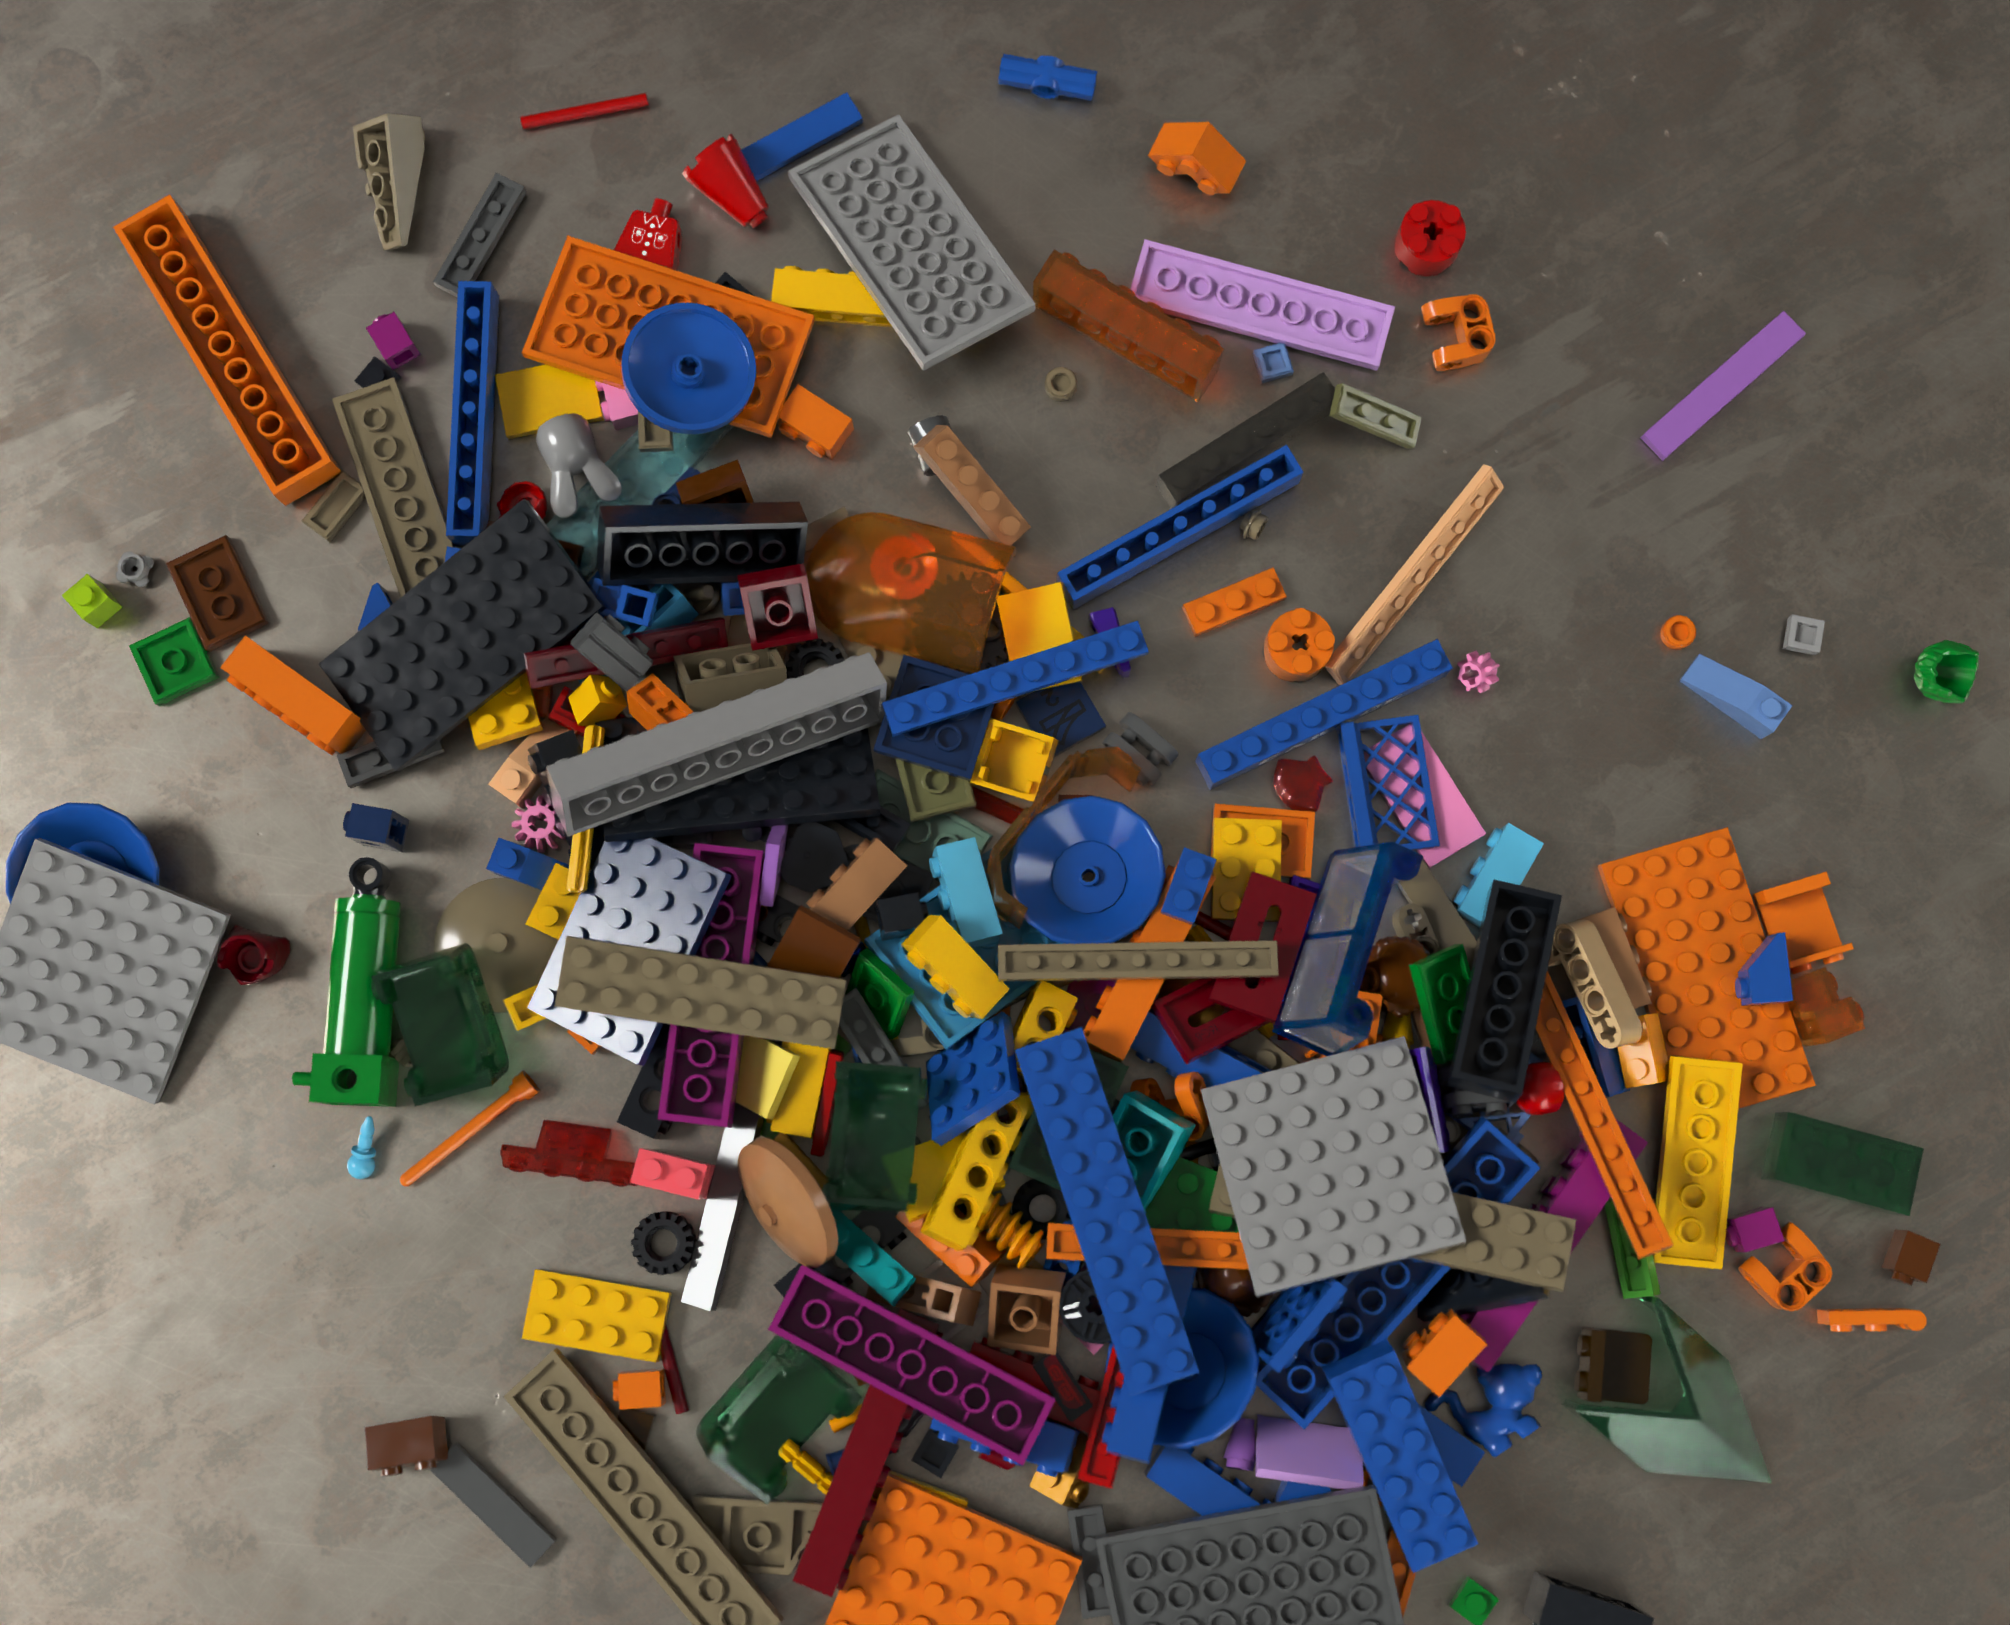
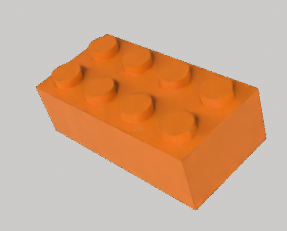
[220,635,366,756]

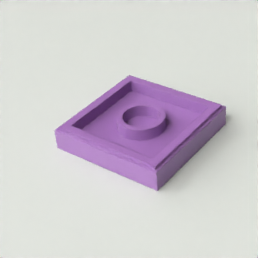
[759,825,788,907]

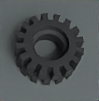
[786,638,845,679]
[1012,1177,1072,1240]
[631,1211,696,1275]

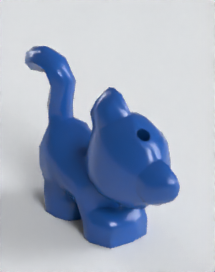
[1425,1364,1542,1457]

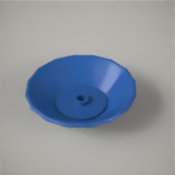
[1009,796,1166,944]
[5,803,160,903]
[1105,1288,1259,1449]

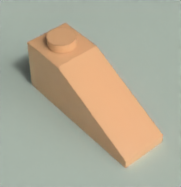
[488,714,578,809]

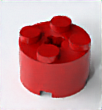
[1394,200,1466,277]

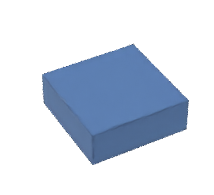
[1253,343,1294,384]

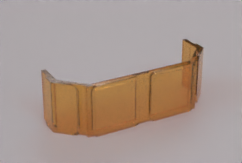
[986,747,1142,929]

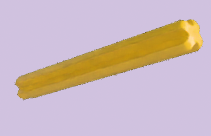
[567,725,605,893]

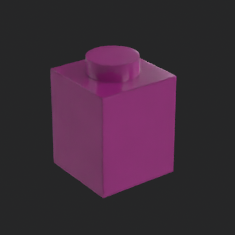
[366,312,421,370]
[1725,1207,1784,1253]

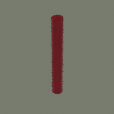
[660,1324,689,1414]

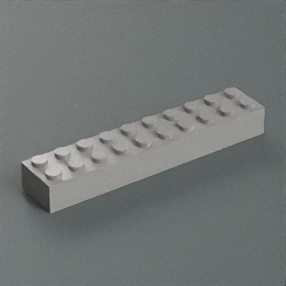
[546,652,887,837]

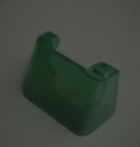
[371,943,509,1106]
[822,1061,928,1211]
[696,1335,862,1505]

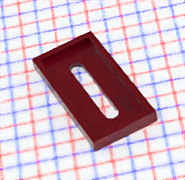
[1208,872,1317,1024]
[1151,977,1304,1065]

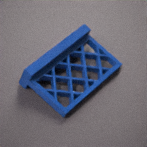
[1336,715,1440,859]

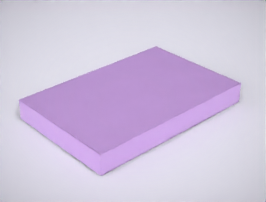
[1256,1415,1364,1489]

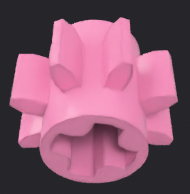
[1457,650,1500,693]

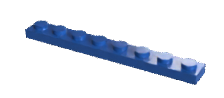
[882,621,1149,737]

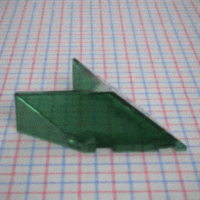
[1562,1296,1772,1483]

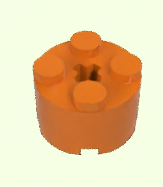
[1264,608,1335,682]

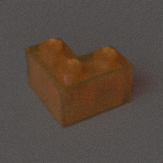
[1788,967,1865,1047]

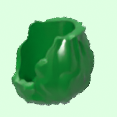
[1914,640,1979,704]

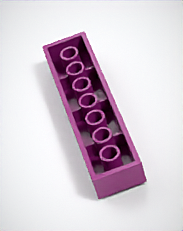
[658,843,765,1128]
[1459,1118,1648,1372]
[768,1265,1056,1466]

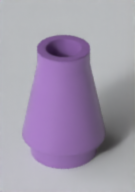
[1223,1418,1256,1471]

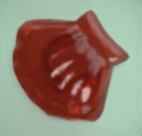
[1273,755,1333,812]

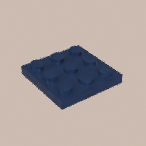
[873,655,995,781]

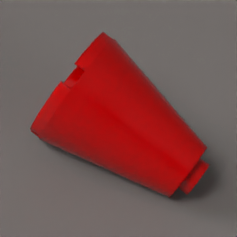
[682,134,769,228]

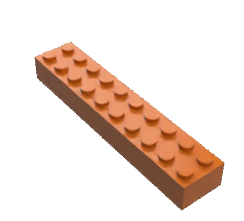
[113,194,341,506]

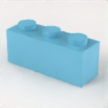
[1453,823,1544,928]
[929,837,1003,948]

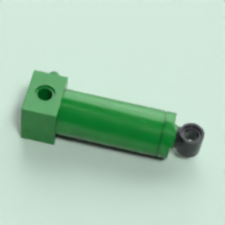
[292,857,401,1107]

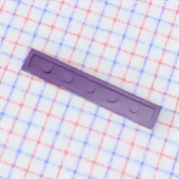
[1640,311,1806,461]

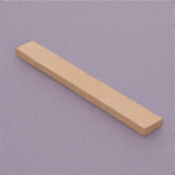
[1325,464,1505,685]

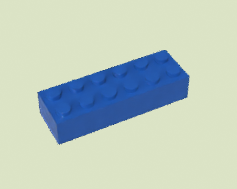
[1322,1339,1478,1573]

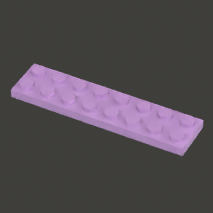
[1127,239,1395,371]

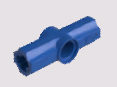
[998,54,1097,101]

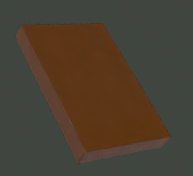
[166,535,270,652]

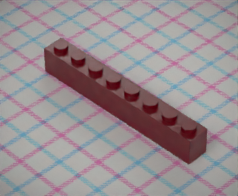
[792,1309,944,1597]

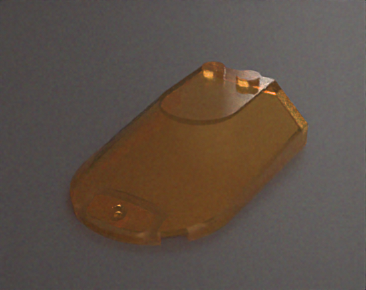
[806,512,1017,674]

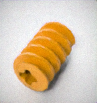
[976,1192,1045,1270]

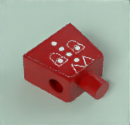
[614,198,682,271]

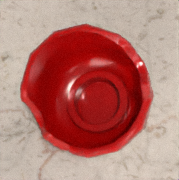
[497,481,547,520]
[1516,1062,1564,1115]

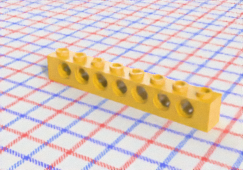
[920,981,1078,1251]

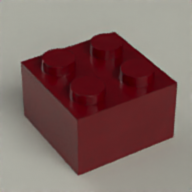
[737,563,818,651]

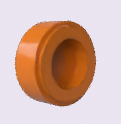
[1660,615,1696,650]

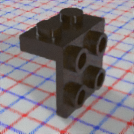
[1575,1327,1652,1404]

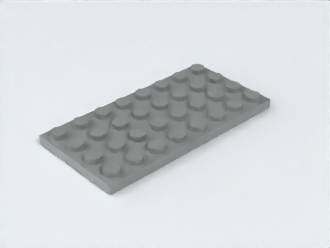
[788,114,1036,371]

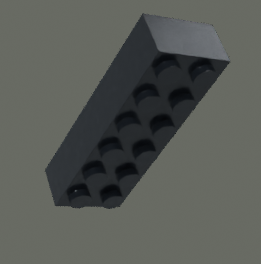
[597,502,808,586]
[1446,879,1562,1103]

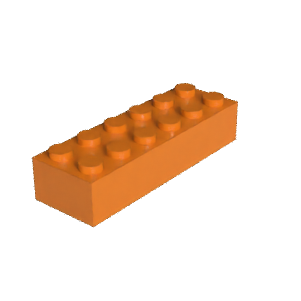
[1083,861,1216,1067]

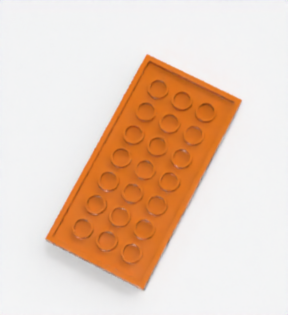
[522,236,815,438]
[1597,827,1816,1109]

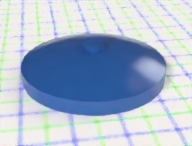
[621,303,756,434]

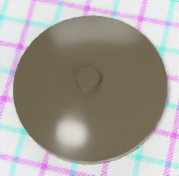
[434,878,558,1013]

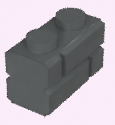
[570,612,653,691]

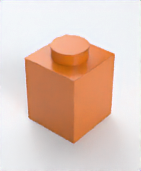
[612,1368,666,1410]

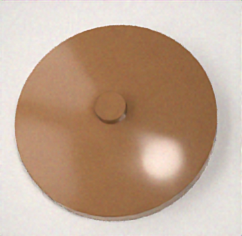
[738,1137,838,1268]

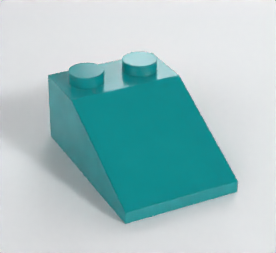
[1113,1090,1196,1211]

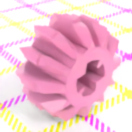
[512,795,566,853]

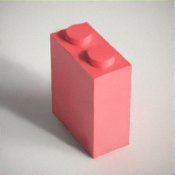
[630,1148,715,1200]

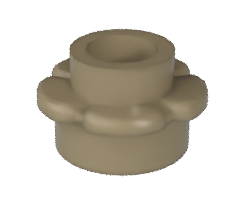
[1240,509,1268,541]

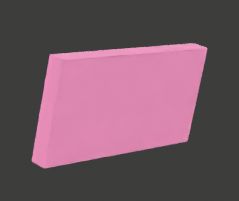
[1363,724,1486,868]

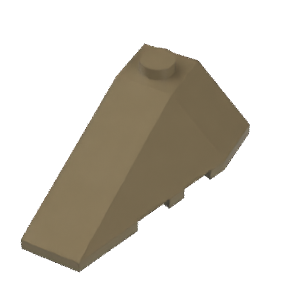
[353,113,425,251]

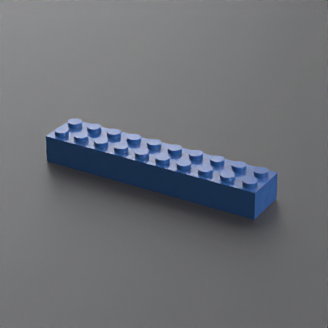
[1015,1027,1199,1396]
[1256,1116,1541,1430]

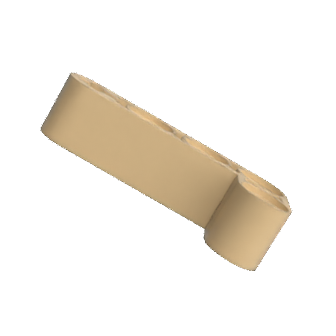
[1548,919,1642,1049]

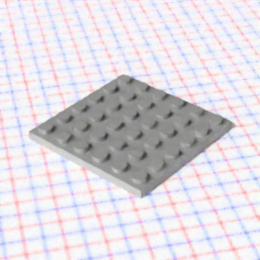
[0,838,232,1105]
[1201,1036,1466,1297]

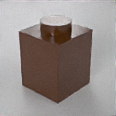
[1881,1229,1941,1286]

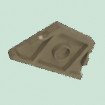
[693,1495,823,1575]

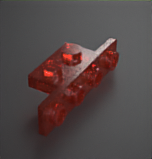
[500,1120,638,1187]

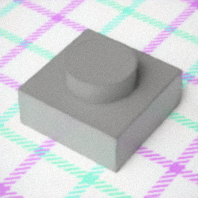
[1783,614,1825,656]

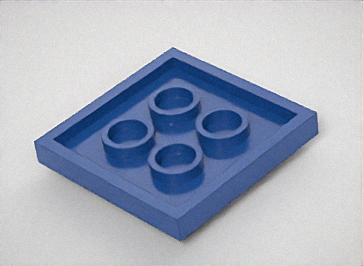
[926,1011,1020,1146]
[1252,1278,1348,1373]

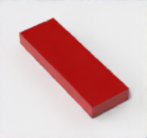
[810,1049,845,1157]

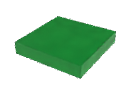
[129,617,220,706]
[845,948,915,1040]

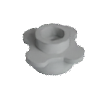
[116,551,154,587]

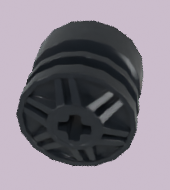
[1059,1269,1112,1344]

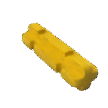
[778,1439,834,1495]

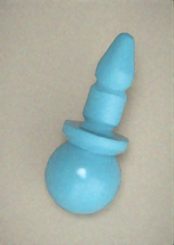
[347,1116,376,1179]

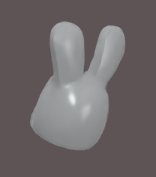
[536,413,622,518]

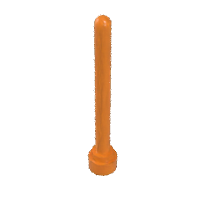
[400,1071,540,1187]

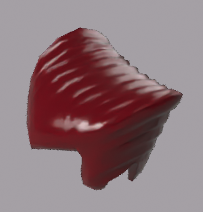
[217,925,291,985]

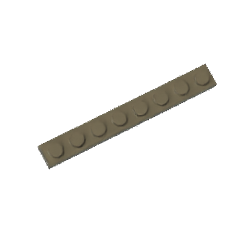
[998,941,1278,981]

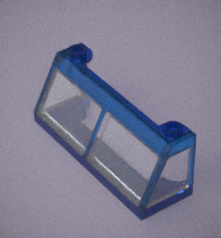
[1272,842,1423,1056]

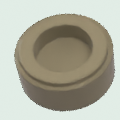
[1045,367,1077,402]

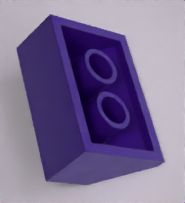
[1409,1047,1451,1153]

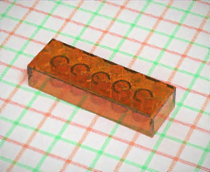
[1033,249,1224,402]

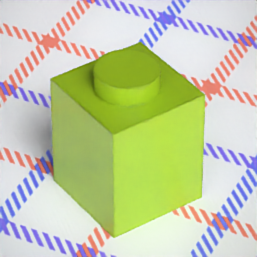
[61,574,123,628]

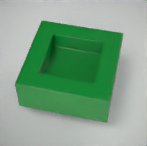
[1448,1576,1499,1625]

